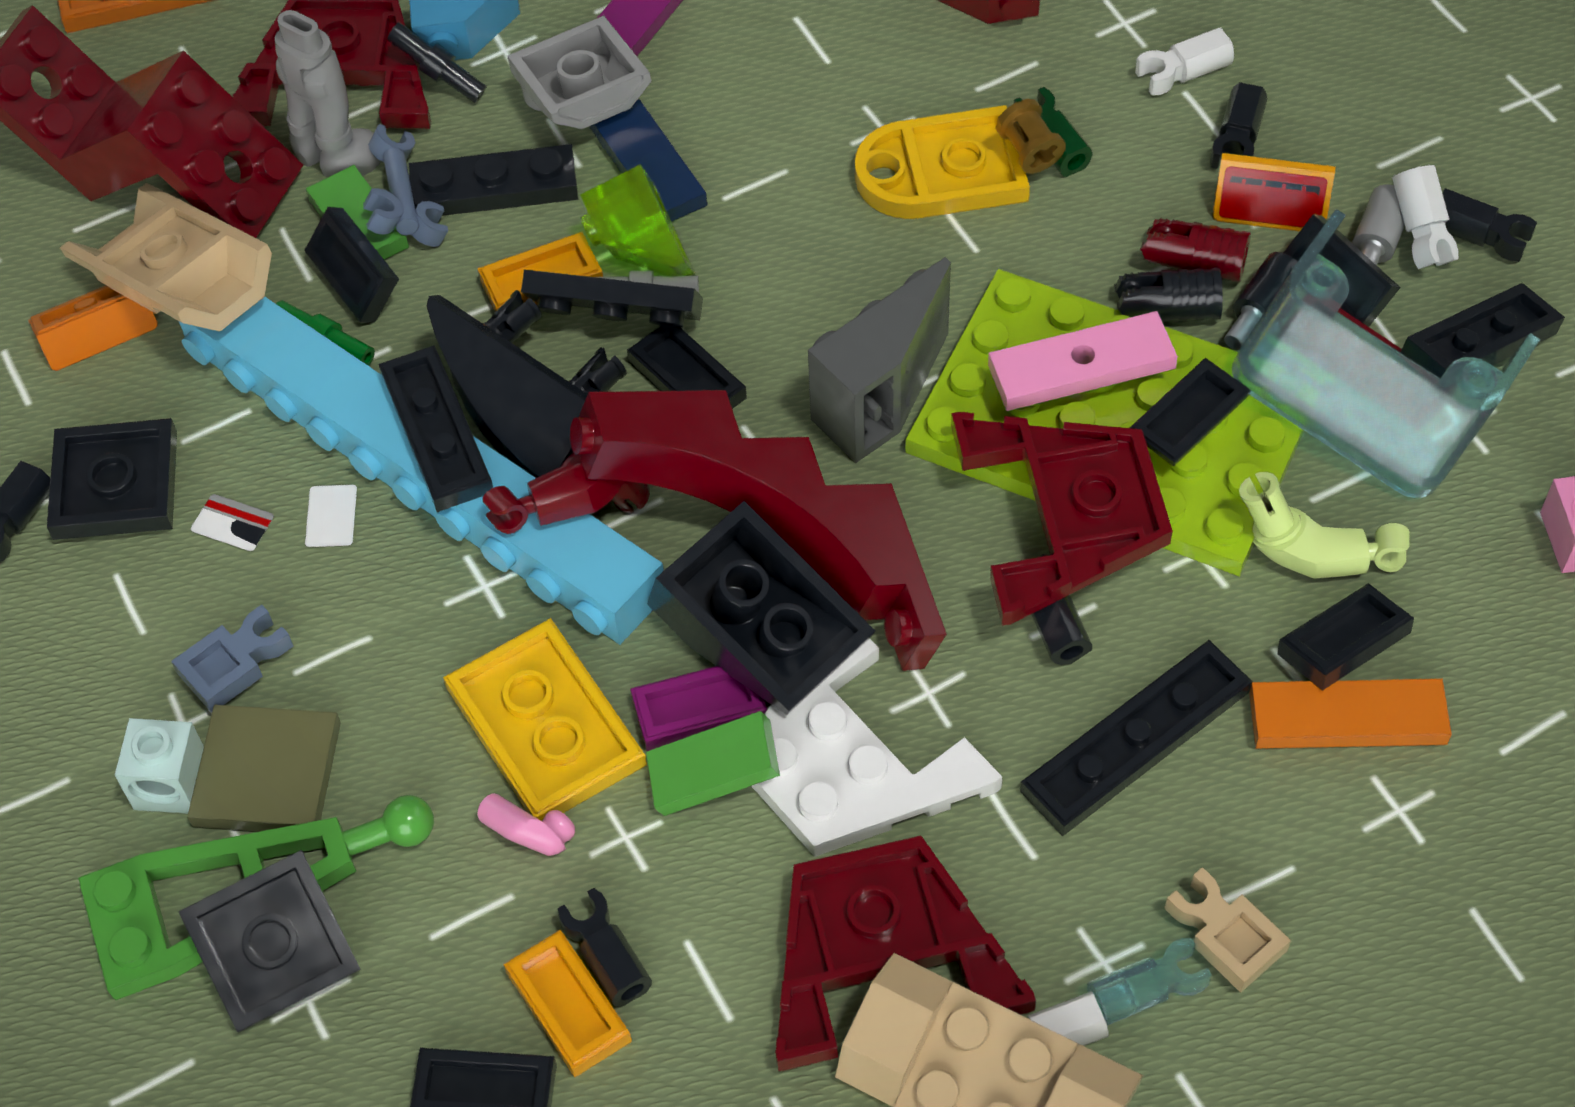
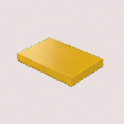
[443,618,647,821]

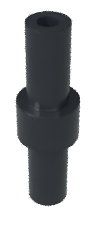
[387,22,487,103]

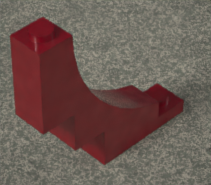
[570,390,947,671]

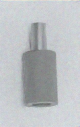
[1352,184,1405,265]

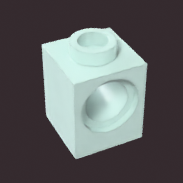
[115,718,204,814]

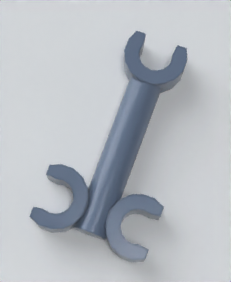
[363,124,448,247]

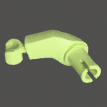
[1239,472,1410,579]

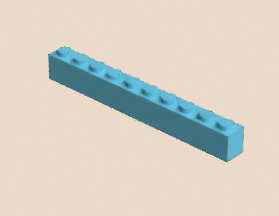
[179,296,664,645]

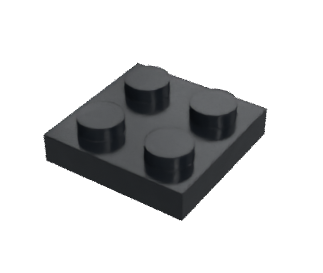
[47,418,177,540]
[178,850,361,1033]

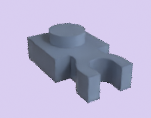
[171,605,294,713]

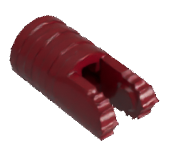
[1140,218,1251,283]

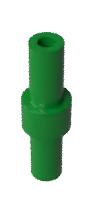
[276,300,375,366]

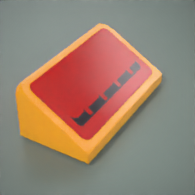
[1212,153,1336,231]

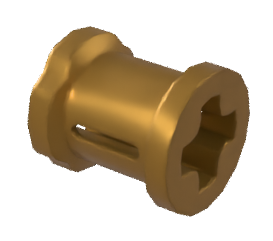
[995,98,1066,174]

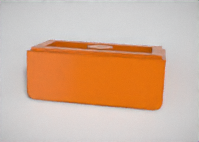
[28,286,157,371]

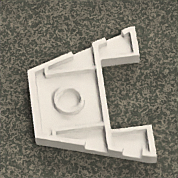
[751,639,1002,857]

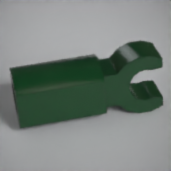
[1014,87,1093,178]

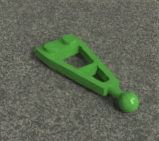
[78,795,434,1001]

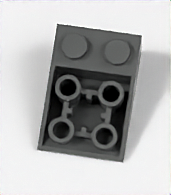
[808,257,951,464]

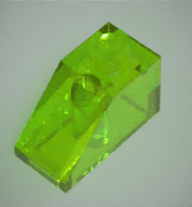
[580,165,696,276]

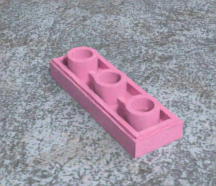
[988,311,1178,411]

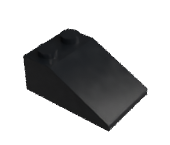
[647,501,876,715]

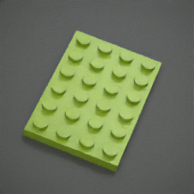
[905,269,1324,577]

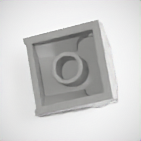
[507,16,651,129]

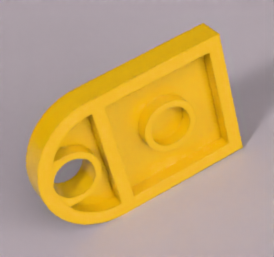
[855,105,1030,219]

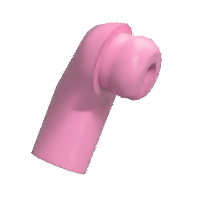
[477,794,575,856]

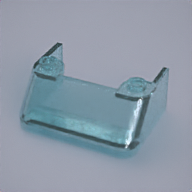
[1232,209,1540,498]

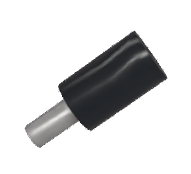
[1224,252,1304,350]

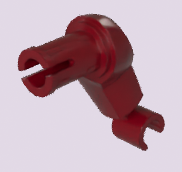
[482,452,650,534]

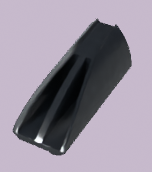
[426,290,627,478]

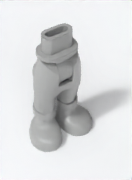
[275,10,381,177]

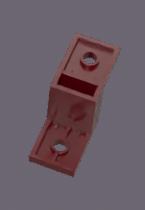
[0,5,303,238]

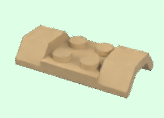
[60,183,272,332]
[835,953,1143,1107]

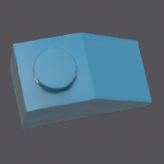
[409,0,520,64]

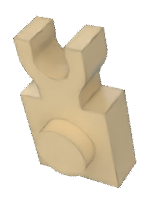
[1165,867,1291,992]

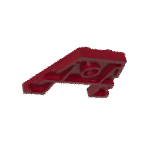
[232,0,431,129]
[951,412,1173,626]
[775,836,1036,1072]

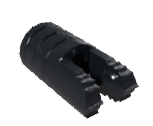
[1114,268,1223,321]

